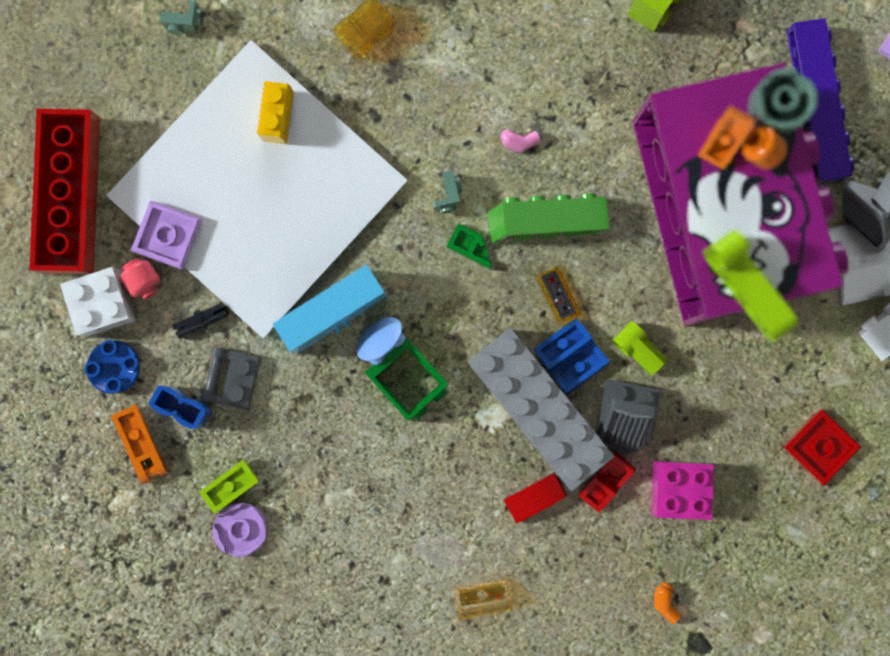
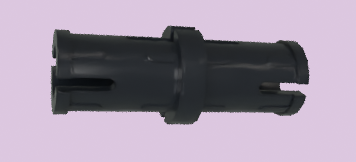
[172,302,229,339]

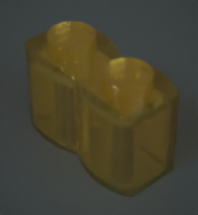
[332,0,395,59]

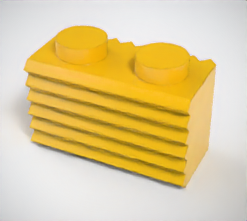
[256,81,294,144]

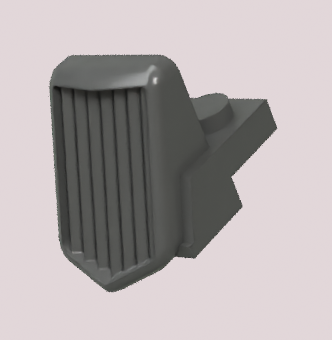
[842,171,890,249]
[595,379,660,454]

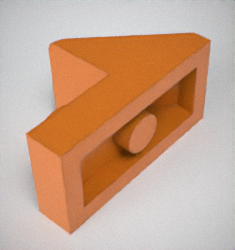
[698,105,756,170]

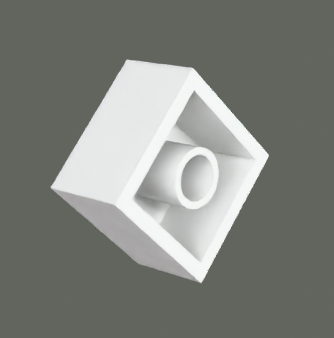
[60,267,137,338]

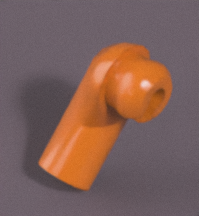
[654,582,681,625]

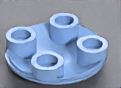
[356,317,405,365]

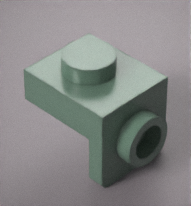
[160,0,204,35]
[433,170,463,214]

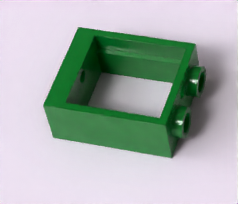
[364,336,449,421]

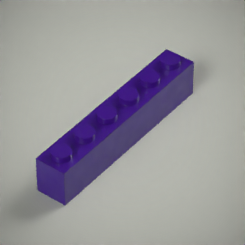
[786,18,854,185]

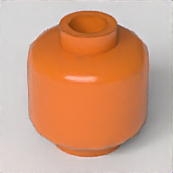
[742,125,787,169]

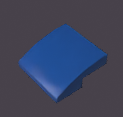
[533,318,610,395]

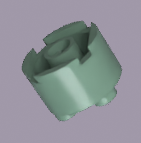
[748,68,817,135]

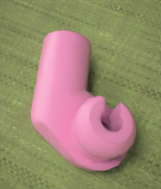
[500,129,541,153]

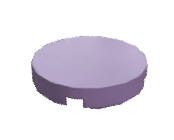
[212,502,268,557]

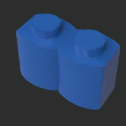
[149,386,213,429]

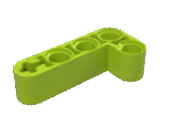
[703,229,799,343]

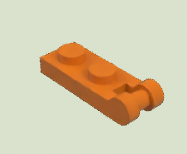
[111,404,169,485]

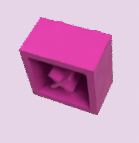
[651,461,714,520]

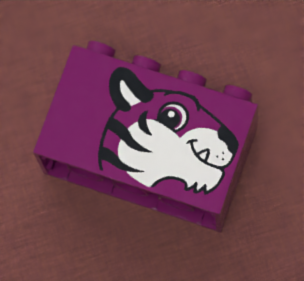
[632,62,849,326]

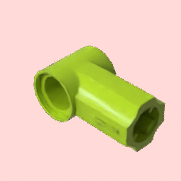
[612,321,668,376]

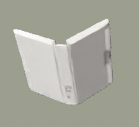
[828,224,890,305]

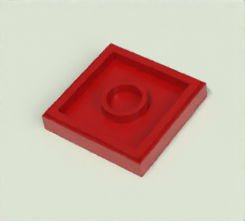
[782,409,861,486]

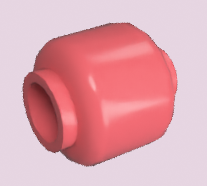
[119,258,161,300]

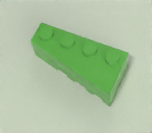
[488,193,609,244]

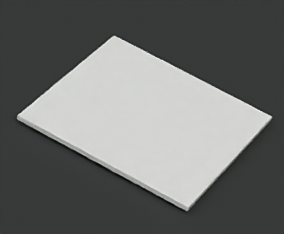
[106,40,408,339]

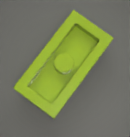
[199,459,260,514]

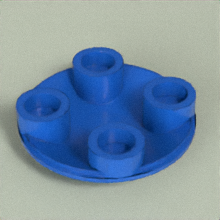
[84,340,140,394]

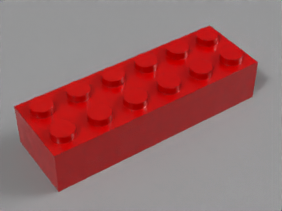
[29,108,100,275]

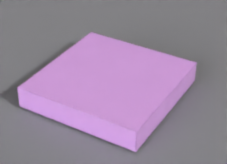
[131,201,202,270]

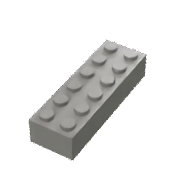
[467,328,614,491]

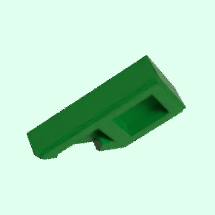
[446,223,492,270]

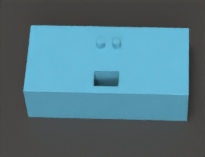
[273,264,387,354]

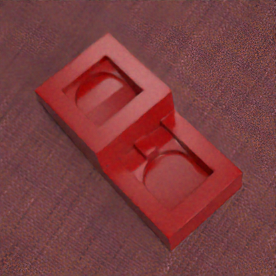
[578,451,636,513]
[504,472,568,524]

